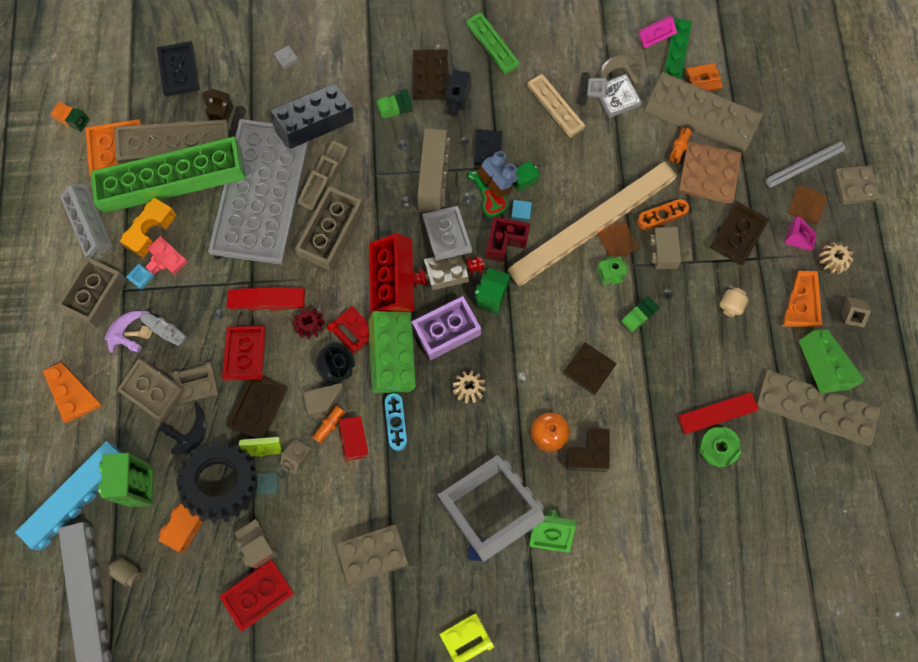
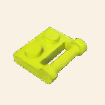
[440,613,494,662]

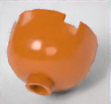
[530,412,570,452]

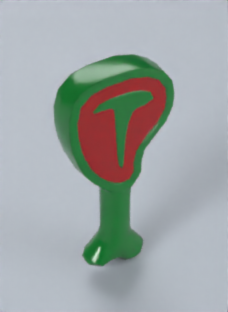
[467,169,509,218]

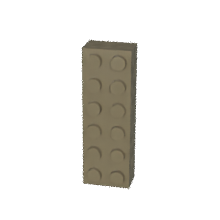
[645,72,763,154]

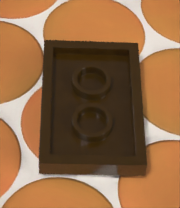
[413,49,449,100]
[710,201,769,266]
[226,377,288,439]

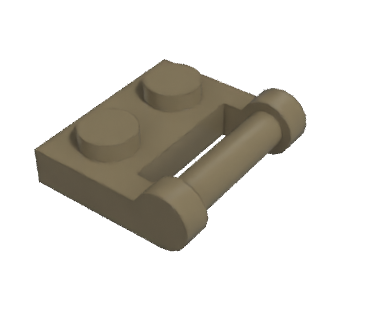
[172,361,219,406]

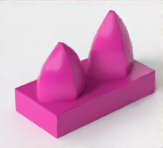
[638,15,677,48]

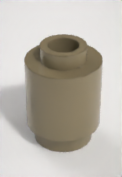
[109,558,142,587]

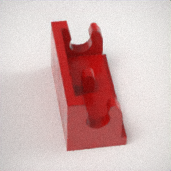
[338,416,369,462]

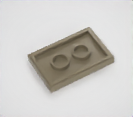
[117,358,185,422]

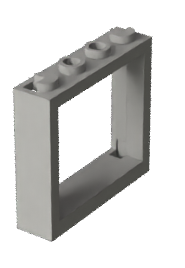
[438,455,546,562]

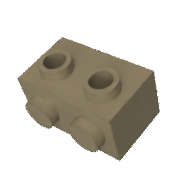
[649,227,681,269]

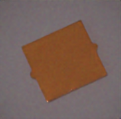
[788,186,828,225]
[597,221,640,258]

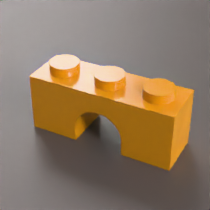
[120,197,177,259]

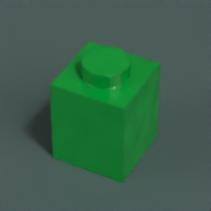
[513,161,540,192]

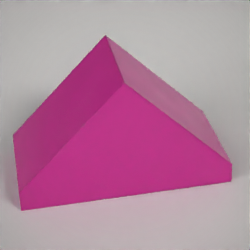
[784,216,817,250]

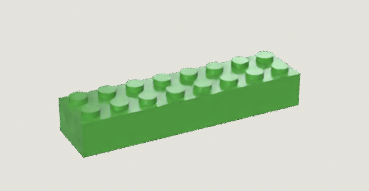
[91,136,246,213]

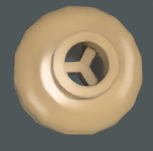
[720,287,749,317]

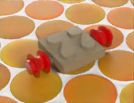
[413,255,484,290]

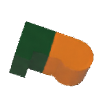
[50,102,90,132]

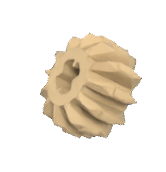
[819,242,854,274]
[453,370,486,404]

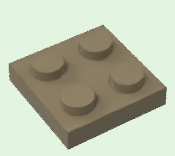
[834,165,880,205]

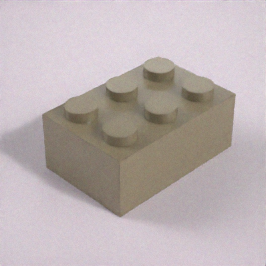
[56,257,127,328]
[337,524,409,585]

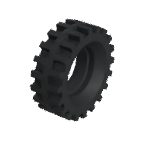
[176,441,257,523]

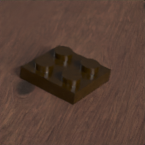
[563,342,617,396]

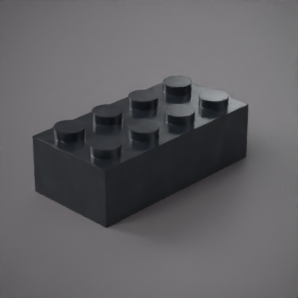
[270,84,354,149]

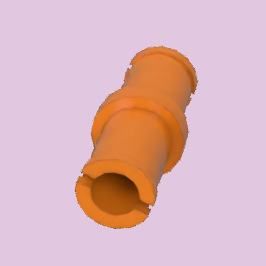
[669,127,692,163]
[312,405,346,444]

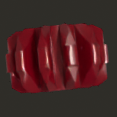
[292,306,325,340]

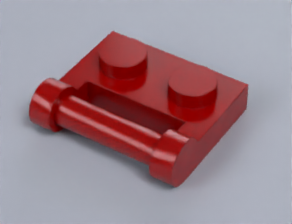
[327,306,369,355]

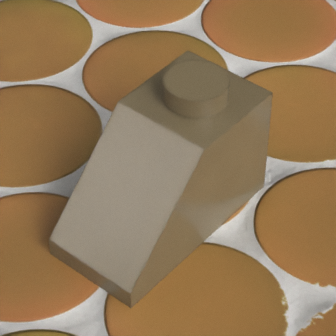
[303,383,345,420]

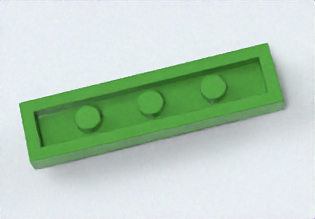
[466,12,520,75]

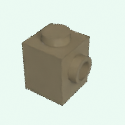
[841,297,871,327]

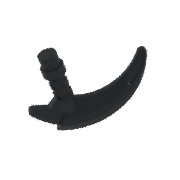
[160,403,206,454]

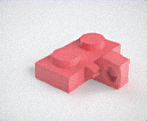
[146,236,188,275]

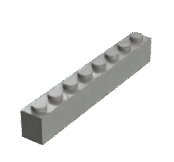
[58,522,112,662]

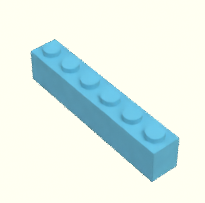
[15,441,122,551]

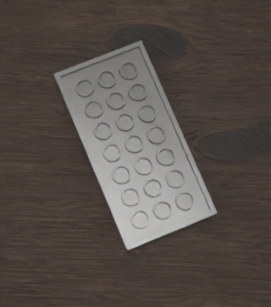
[208,119,310,265]

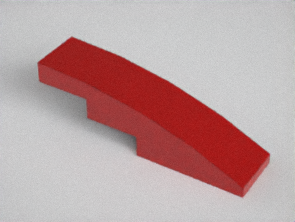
[226,288,306,311]

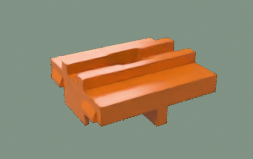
[685,63,723,92]

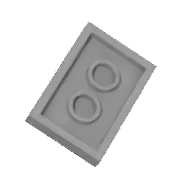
[422,206,472,261]

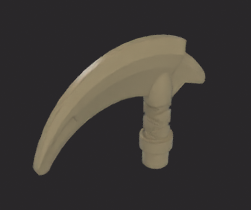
[600,55,640,86]

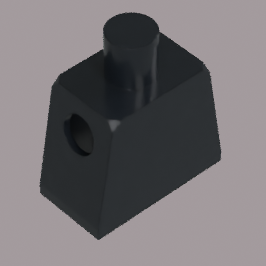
[446,69,471,116]

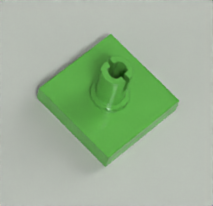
[529,510,576,553]

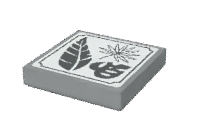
[598,74,642,118]

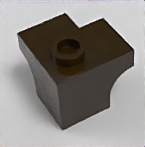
[203,88,234,123]

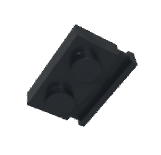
[474,129,502,165]

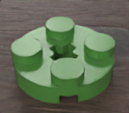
[699,427,741,468]

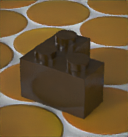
[566,428,610,472]

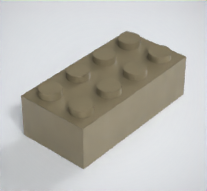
[418,129,450,212]
[295,186,364,272]

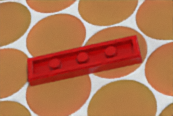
[678,392,759,435]

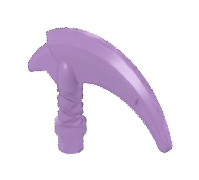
[105,311,150,353]

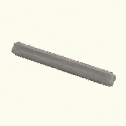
[765,141,845,187]

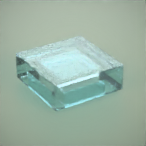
[257,473,279,495]

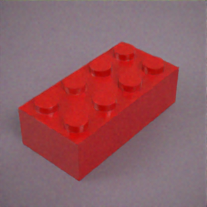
[369,233,414,315]

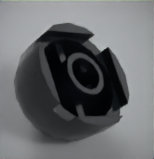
[315,342,355,383]

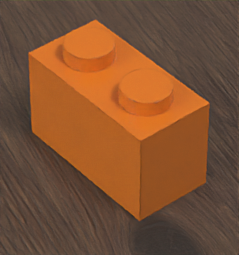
[158,504,203,553]

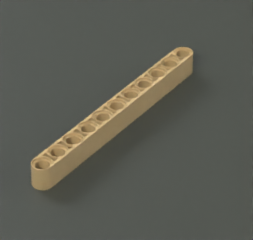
[507,162,677,287]

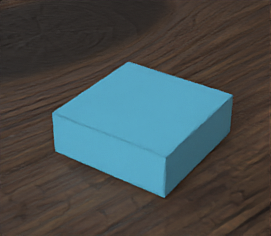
[511,200,532,222]
[126,263,154,290]

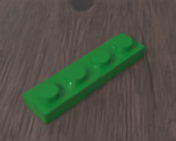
[664,18,692,80]

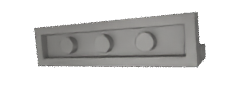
[60,184,113,258]

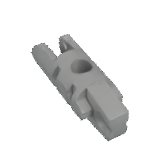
[140,313,187,346]

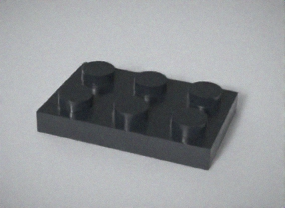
[157,41,200,97]

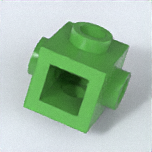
[597,256,628,286]

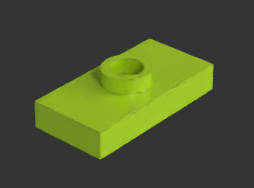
[239,437,283,457]

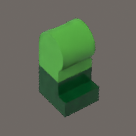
[377,89,413,118]
[621,296,660,332]

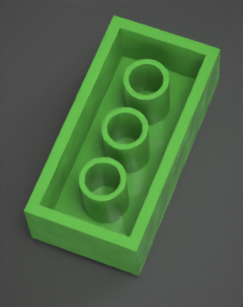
[368,311,416,393]
[98,453,154,507]

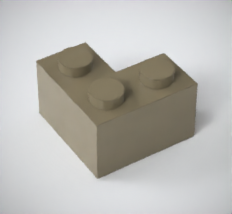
[235,519,280,569]

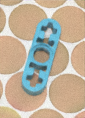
[385,393,407,451]

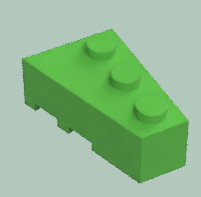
[799,330,865,393]

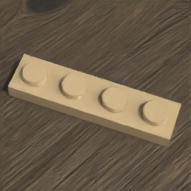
[527,74,585,138]

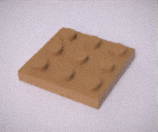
[678,141,742,204]

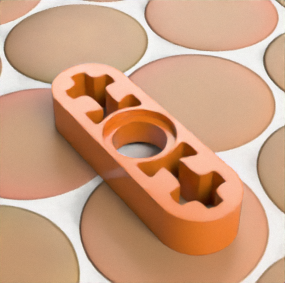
[637,199,689,230]

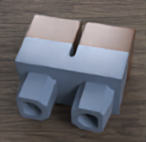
[477,151,518,198]

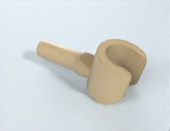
[124,326,152,339]

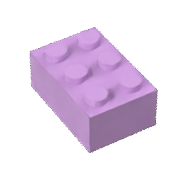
[412,296,481,361]

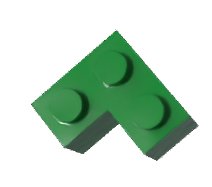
[474,268,510,315]

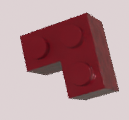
[486,217,531,263]

